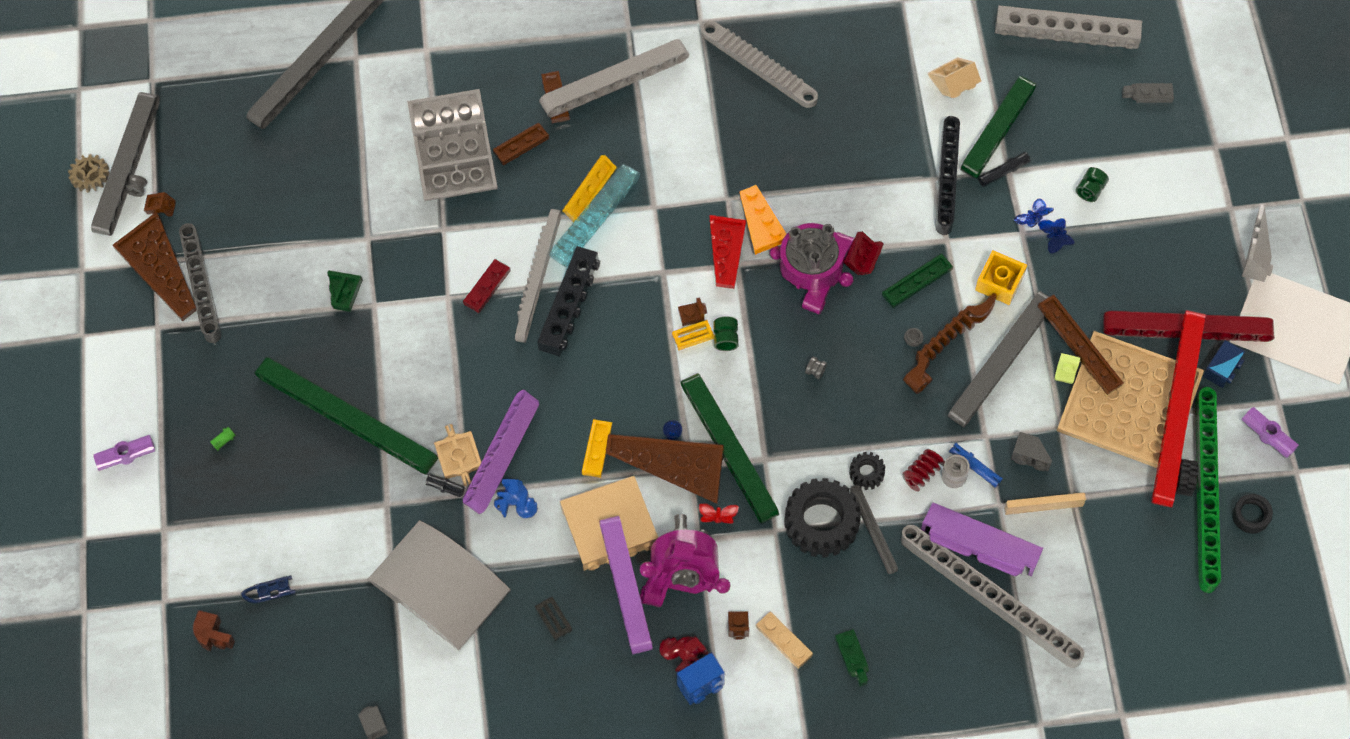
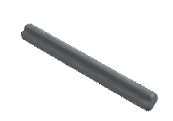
[850,485,898,574]

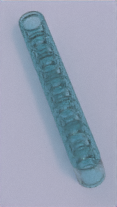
[550,163,640,267]

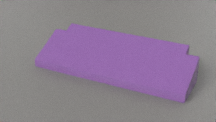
[921,502,1043,577]

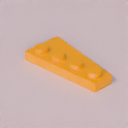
[740,185,786,255]

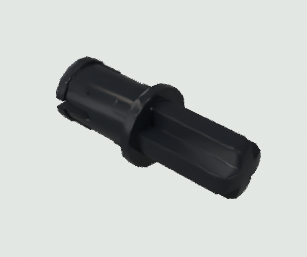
[425,473,465,497]

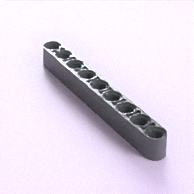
[91,92,159,236]
[948,291,1049,428]

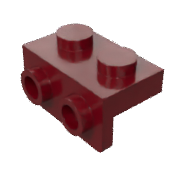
[844,231,884,275]

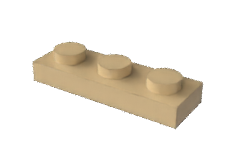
[756,611,813,669]

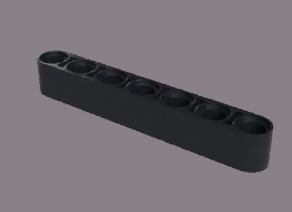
[936,116,960,235]

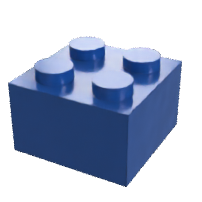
[677,653,725,705]

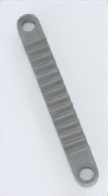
[701,21,818,108]
[515,209,561,343]

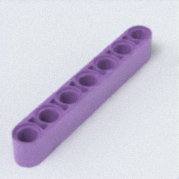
[463,390,539,514]
[599,516,652,654]

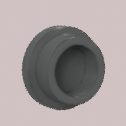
[904,328,923,347]

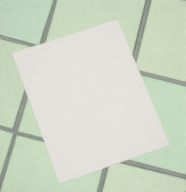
[1230,273,1350,385]

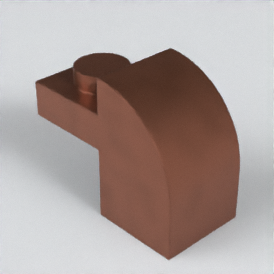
[193,610,235,651]

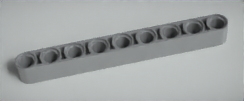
[539,39,689,117]

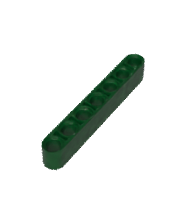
[960,75,1037,179]

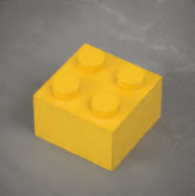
[975,250,1027,305]

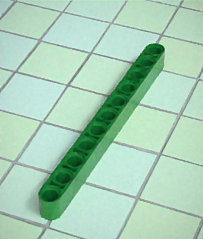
[1195,387,1221,593]

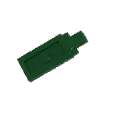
[835,629,869,686]

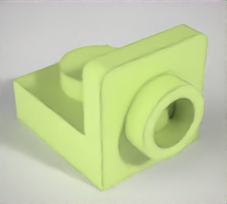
[1055,353,1080,384]

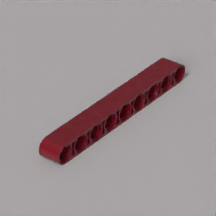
[1103,311,1275,342]

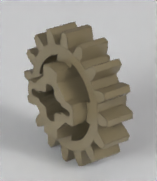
[68,154,109,193]

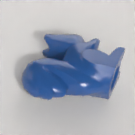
[494,479,538,518]

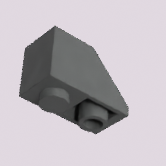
[1011,432,1052,471]

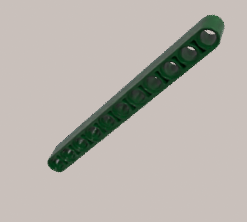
[254,357,438,475]

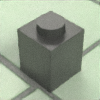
[358,706,388,739]

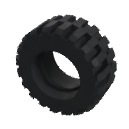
[784,478,861,558]

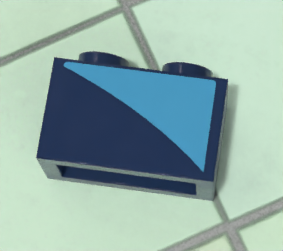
[1203,340,1245,388]

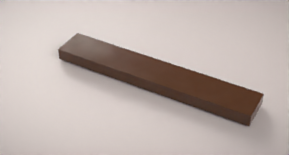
[1038,294,1124,395]

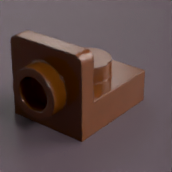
[143,192,176,217]
[678,297,707,326]
[728,611,749,640]

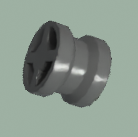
[125,175,147,197]
[805,356,827,380]

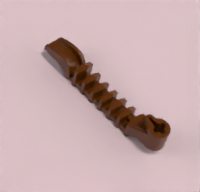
[903,293,997,394]

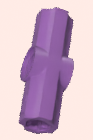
[1242,407,1299,458]
[93,435,155,471]

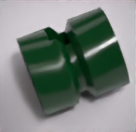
[1075,167,1109,202]
[713,317,739,351]

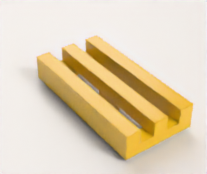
[672,320,714,351]

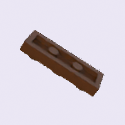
[541,71,570,123]
[493,122,549,166]

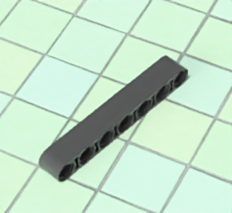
[179,223,221,343]

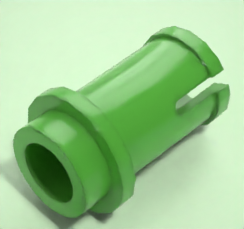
[210,427,236,451]

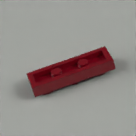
[463,259,511,313]

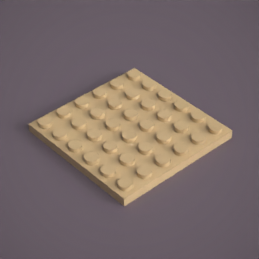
[1057,331,1204,468]

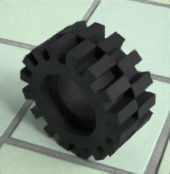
[849,452,886,490]
[1176,459,1198,496]

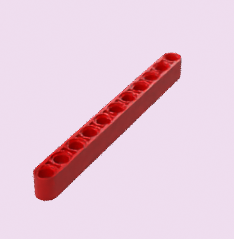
[1152,310,1205,508]

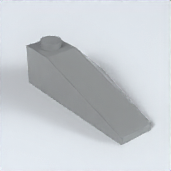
[1242,205,1273,282]

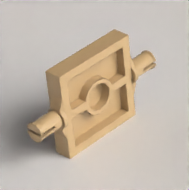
[434,424,481,486]

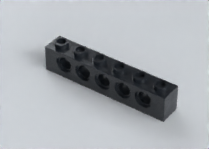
[537,246,601,357]

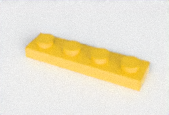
[562,155,617,223]

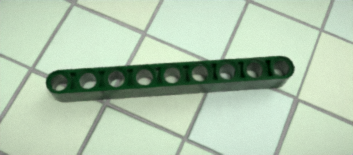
[680,373,779,524]

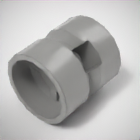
[942,455,970,488]

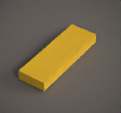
[582,419,612,478]

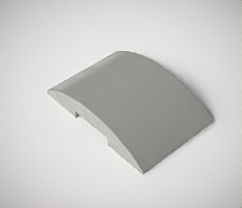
[407,89,498,202]
[368,520,510,651]

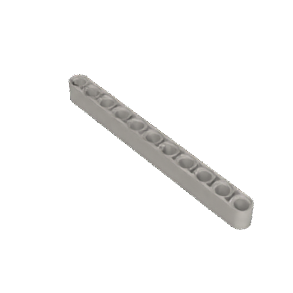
[901,525,1084,668]

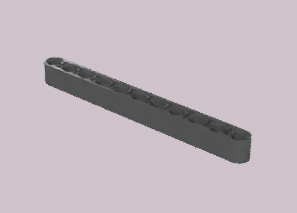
[246,0,384,129]

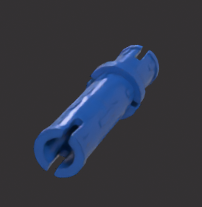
[949,442,1003,488]

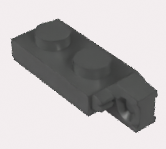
[1122,83,1174,103]

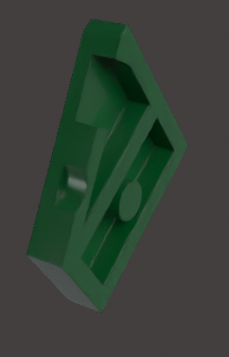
[327,270,363,312]

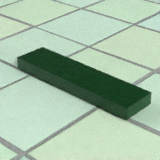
[882,253,953,308]

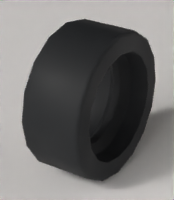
[1232,494,1273,534]

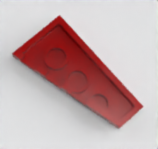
[709,215,746,289]

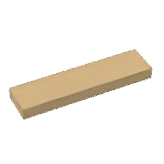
[1004,493,1086,515]

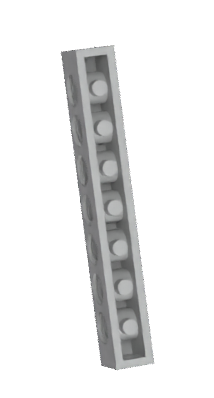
[995,6,1142,49]

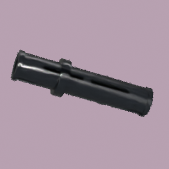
[978,152,1031,187]

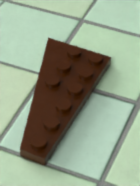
[112,211,197,322]
[606,434,724,504]

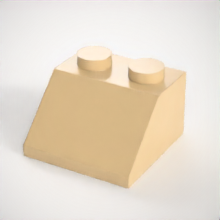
[928,57,981,98]

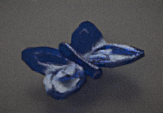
[1014,198,1054,228]
[1038,218,1075,254]

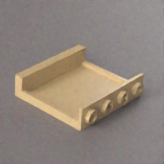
[560,476,658,571]

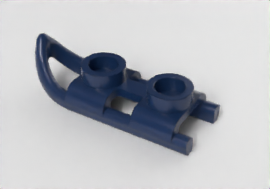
[241,575,296,603]

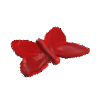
[699,504,739,524]

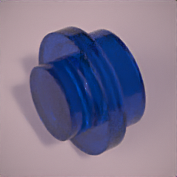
[663,420,682,439]

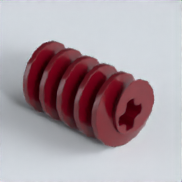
[902,449,945,492]

